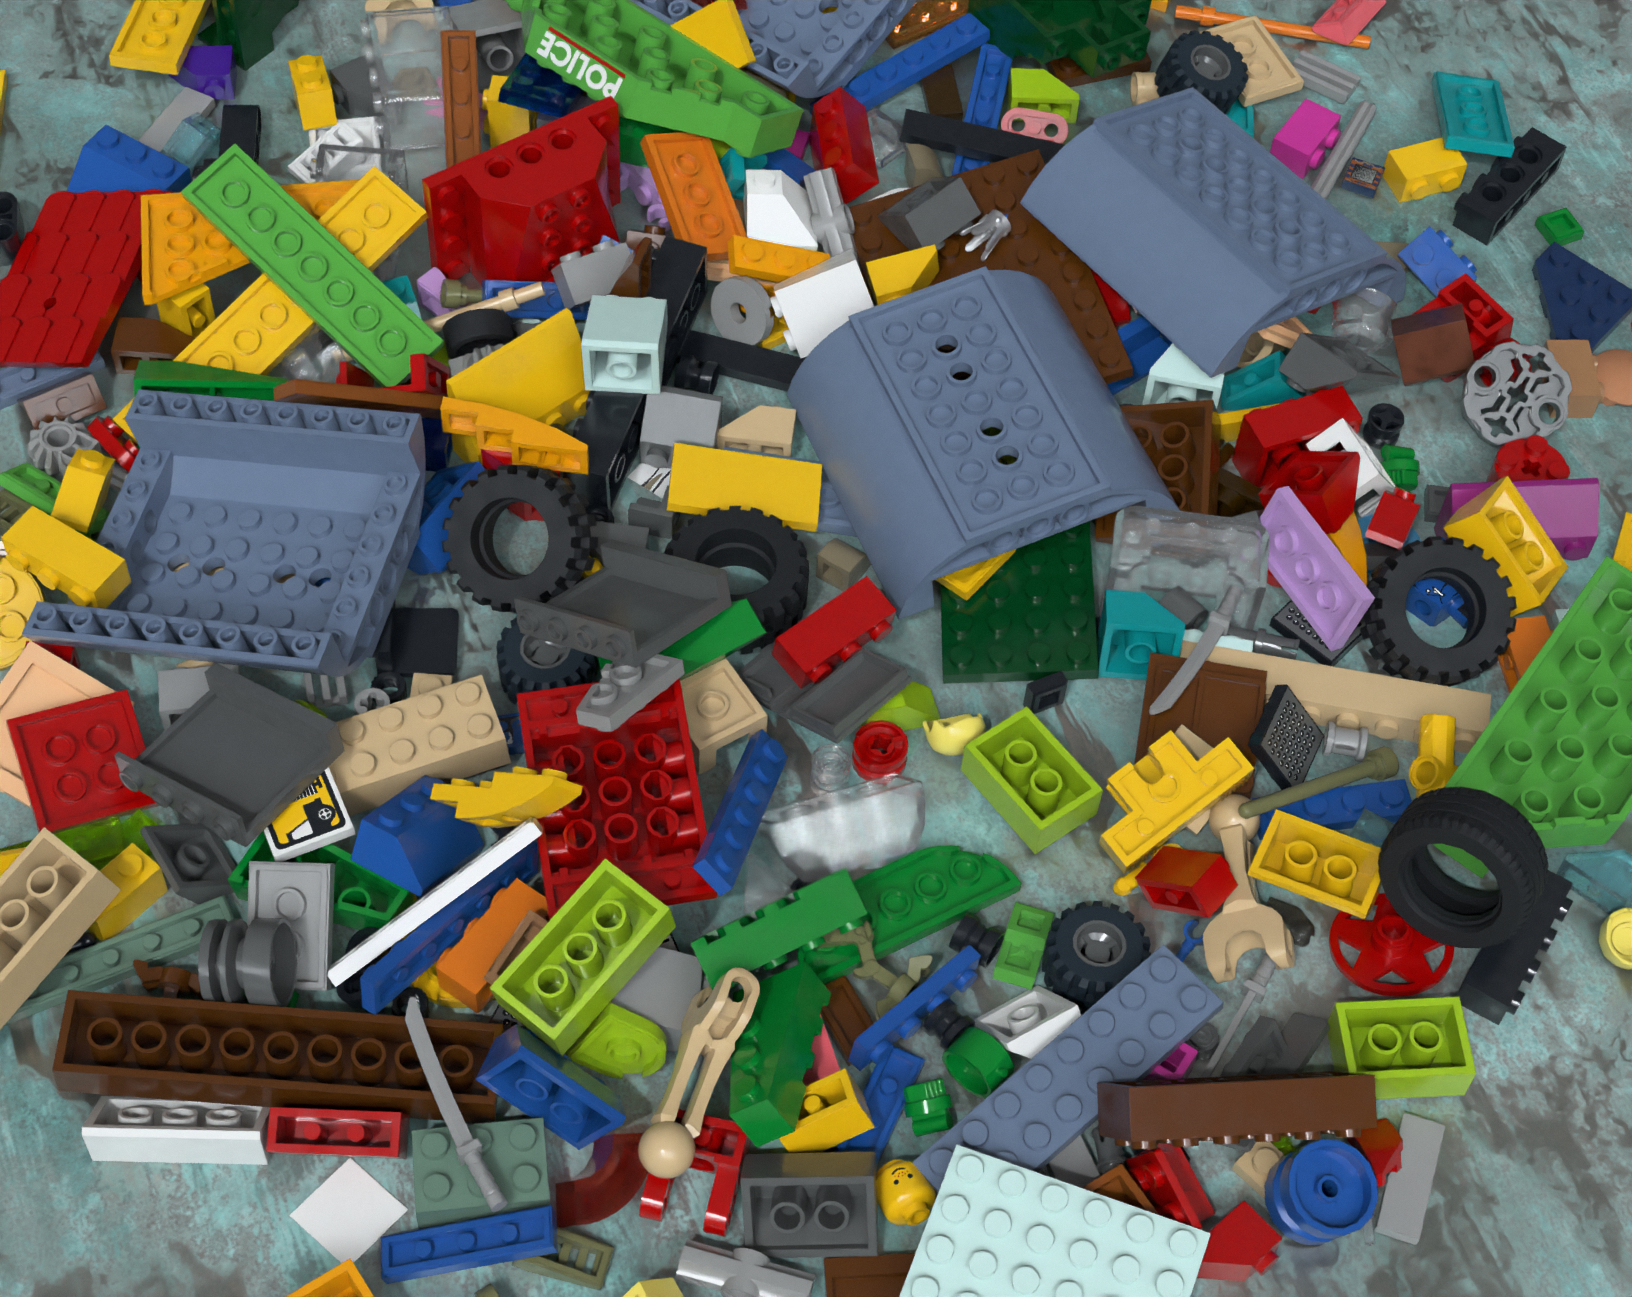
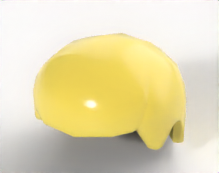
[922,713,986,756]
[1598,908,1632,970]

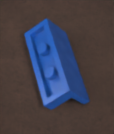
[1107,315,1170,395]

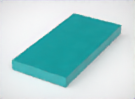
[1431,71,1515,158]

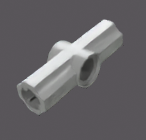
[803,168,862,271]
[676,1239,815,1297]

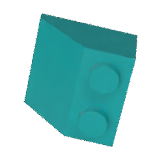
[1097,590,1185,680]

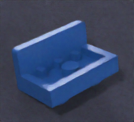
[1397,226,1477,298]

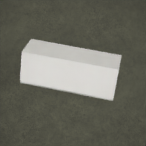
[82,1096,270,1165]

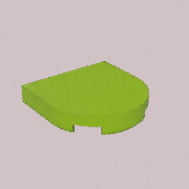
[565,1002,668,1079]

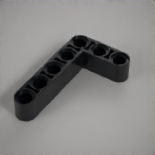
[203,105,262,171]

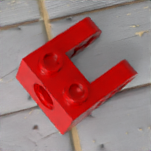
[1412,273,1514,383]
[639,1109,751,1237]

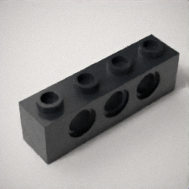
[1452,127,1567,246]

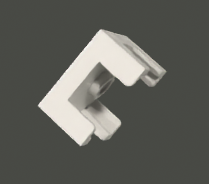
[1306,418,1396,518]

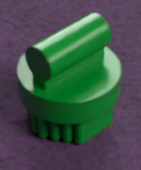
[1380,444,1420,491]
[903,1078,953,1137]

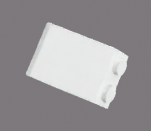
[770,249,874,358]

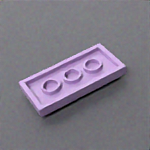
[1255,486,1375,651]

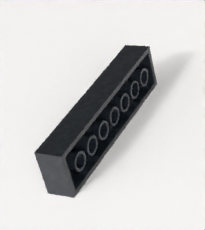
[563,236,708,512]

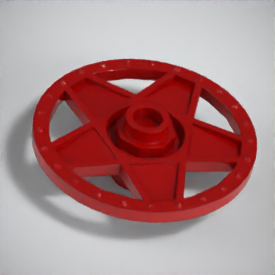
[1329,893,1454,997]

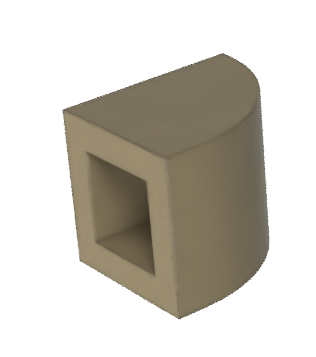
[904,144,944,188]
[816,538,871,592]

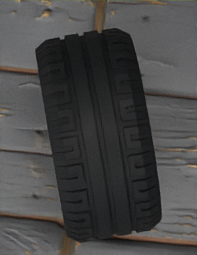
[1378,787,1549,948]

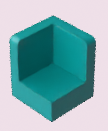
[719,148,767,201]

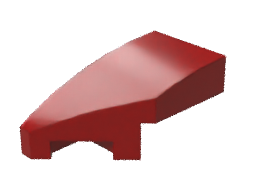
[1347,1118,1403,1187]

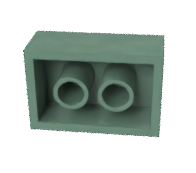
[411,1117,550,1230]

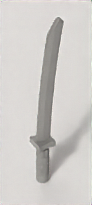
[1149,585,1242,715]
[1201,953,1276,1077]
[405,997,508,1212]

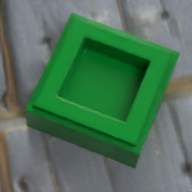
[1535,208,1585,246]

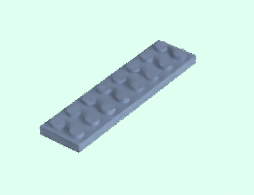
[912,944,1224,1195]

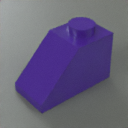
[169,45,237,100]

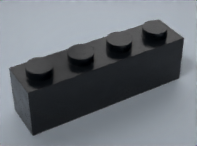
[1456,871,1573,1025]

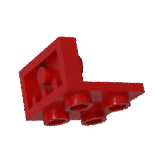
[1126,1143,1215,1229]

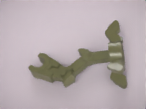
[816,921,933,1021]

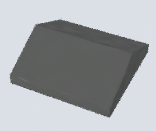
[140,823,236,904]

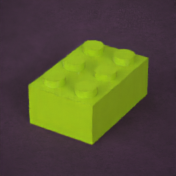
[961,706,1103,855]
[1327,997,1476,1100]

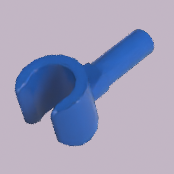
[1175,920,1205,963]

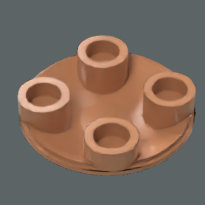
[1596,349,1632,406]

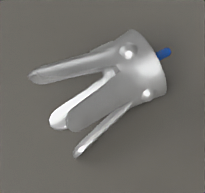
[959,210,1011,262]

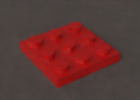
[6,689,160,834]

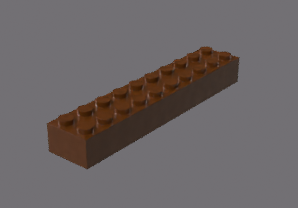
[52,990,504,1123]

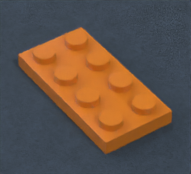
[640,132,748,261]

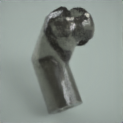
[1266,897,1315,948]

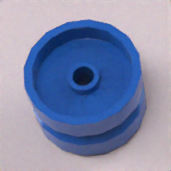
[1264,1139,1378,1245]

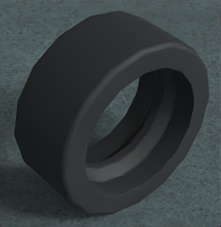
[442,308,514,359]

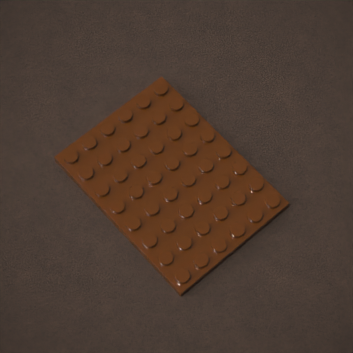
[849,149,1133,384]

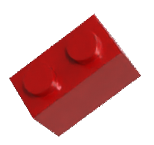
[1135,846,1238,918]

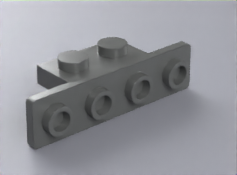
[1219,1013,1330,1152]

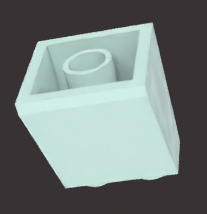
[581,295,668,394]
[1142,343,1225,409]

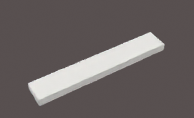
[327,817,543,987]

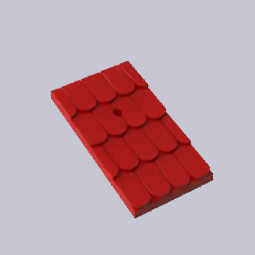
[0,189,174,367]

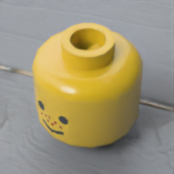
[877,1159,937,1226]

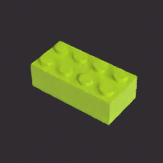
[489,859,676,1056]

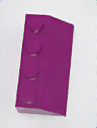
[1434,478,1599,561]

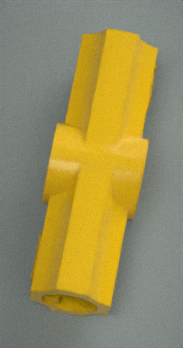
[1409,714,1458,798]

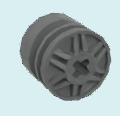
[198,918,297,1007]

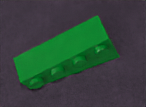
[227,831,418,930]
[690,867,868,990]
[729,961,831,1147]

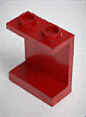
[336,353,451,396]

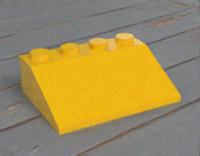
[446,308,590,464]

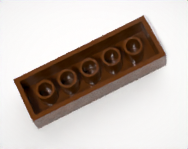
[1097,1070,1377,1149]

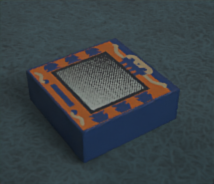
[1341,157,1385,198]

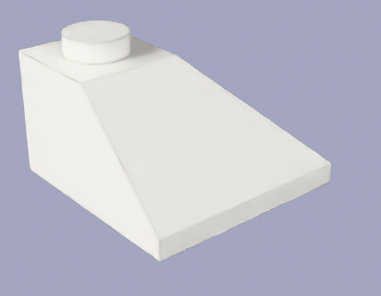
[743,169,818,251]
[974,985,1081,1059]

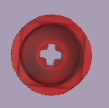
[1486,435,1570,482]

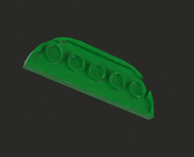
[797,845,1022,985]

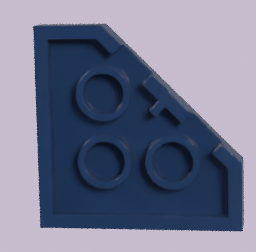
[1532,242,1632,353]

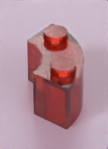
[555,1133,648,1228]

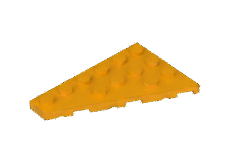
[141,179,360,305]

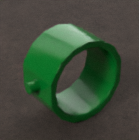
[942,1027,1014,1099]

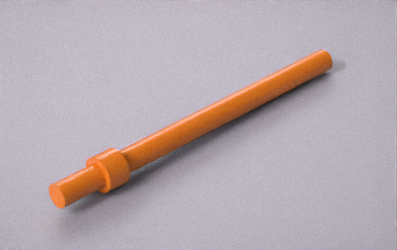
[1174,5,1371,49]

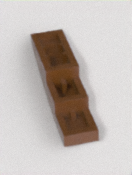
[609,237,652,298]

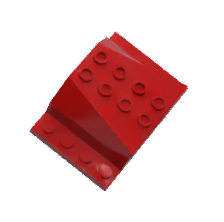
[422,96,621,286]
[517,678,717,921]

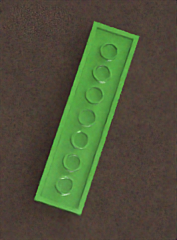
[181,144,445,387]

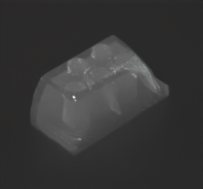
[756,773,925,882]

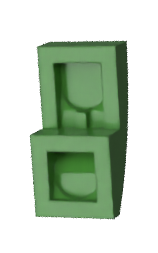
[992,902,1055,990]

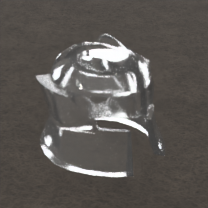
[1331,288,1397,354]
[280,324,346,383]

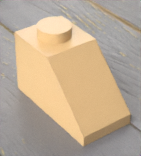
[717,405,796,457]

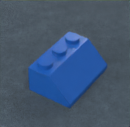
[67,125,192,193]
[407,461,486,575]
[351,775,484,897]
[475,1024,626,1150]

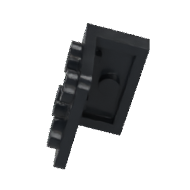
[368,600,459,677]

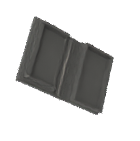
[737,621,913,744]

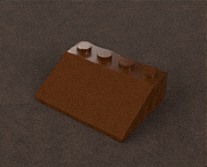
[1095,400,1221,555]

